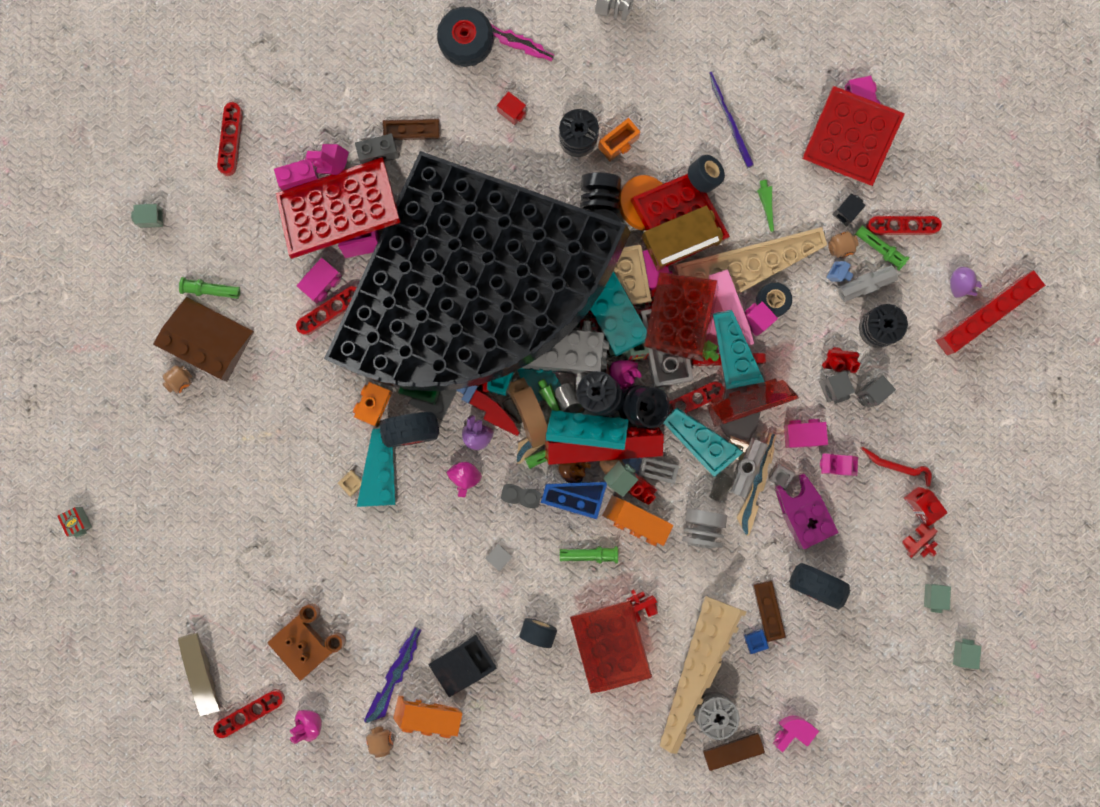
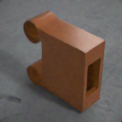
[267,603,346,681]

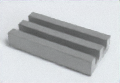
[638,457,679,484]

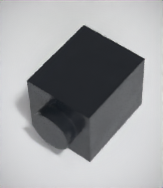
[832,193,866,227]

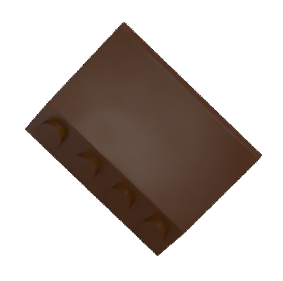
[153,297,254,382]

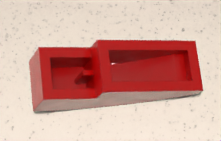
[469,390,520,437]

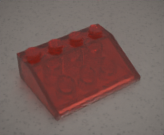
[644,272,719,361]
[707,378,799,427]
[570,600,652,694]

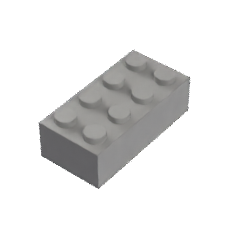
[639,304,694,388]

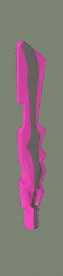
[491,24,555,62]

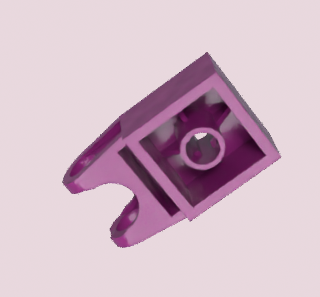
[775,473,839,550]

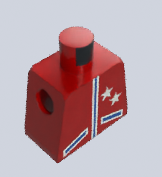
[904,487,948,526]

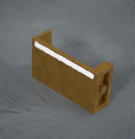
[641,206,723,271]

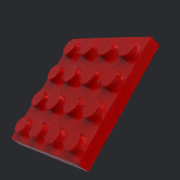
[801,86,905,186]
[630,174,730,267]

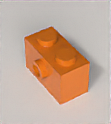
[598,118,641,162]
[353,382,393,427]

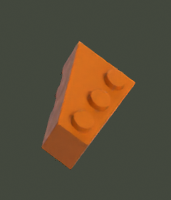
[602,495,674,547]
[393,695,463,738]

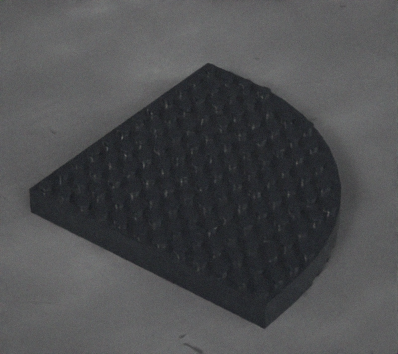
[324,151,631,391]

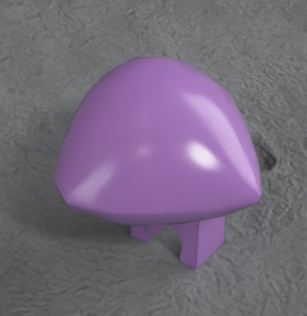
[950,267,982,298]
[462,415,494,451]

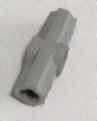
[838,265,898,302]
[730,438,768,498]

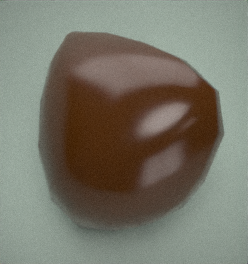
[557,462,591,483]

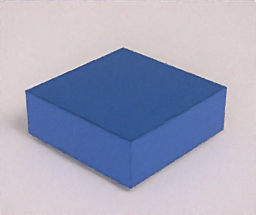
[743,629,769,654]

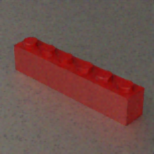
[935,270,1046,356]
[545,427,664,465]

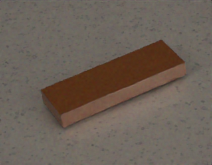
[383,119,440,140]
[752,580,786,642]
[703,733,765,771]

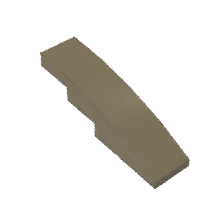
[178,632,221,716]

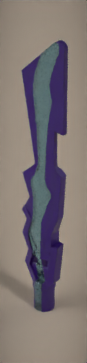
[709,72,754,168]
[364,627,422,723]

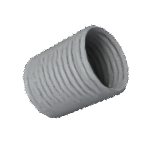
[555,383,582,413]

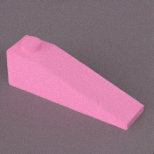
[707,269,754,353]

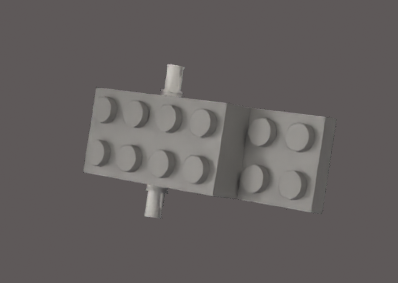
[522,321,609,390]

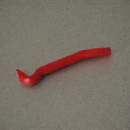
[860,447,932,487]

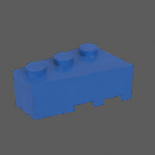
[541,482,607,519]

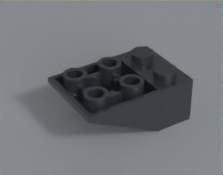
[428,632,498,697]

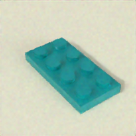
[590,272,650,356]
[546,411,629,450]

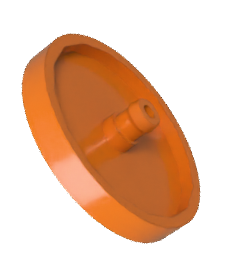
[618,175,663,231]

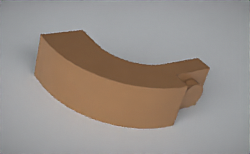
[508,377,548,448]

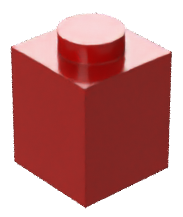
[497,91,527,125]

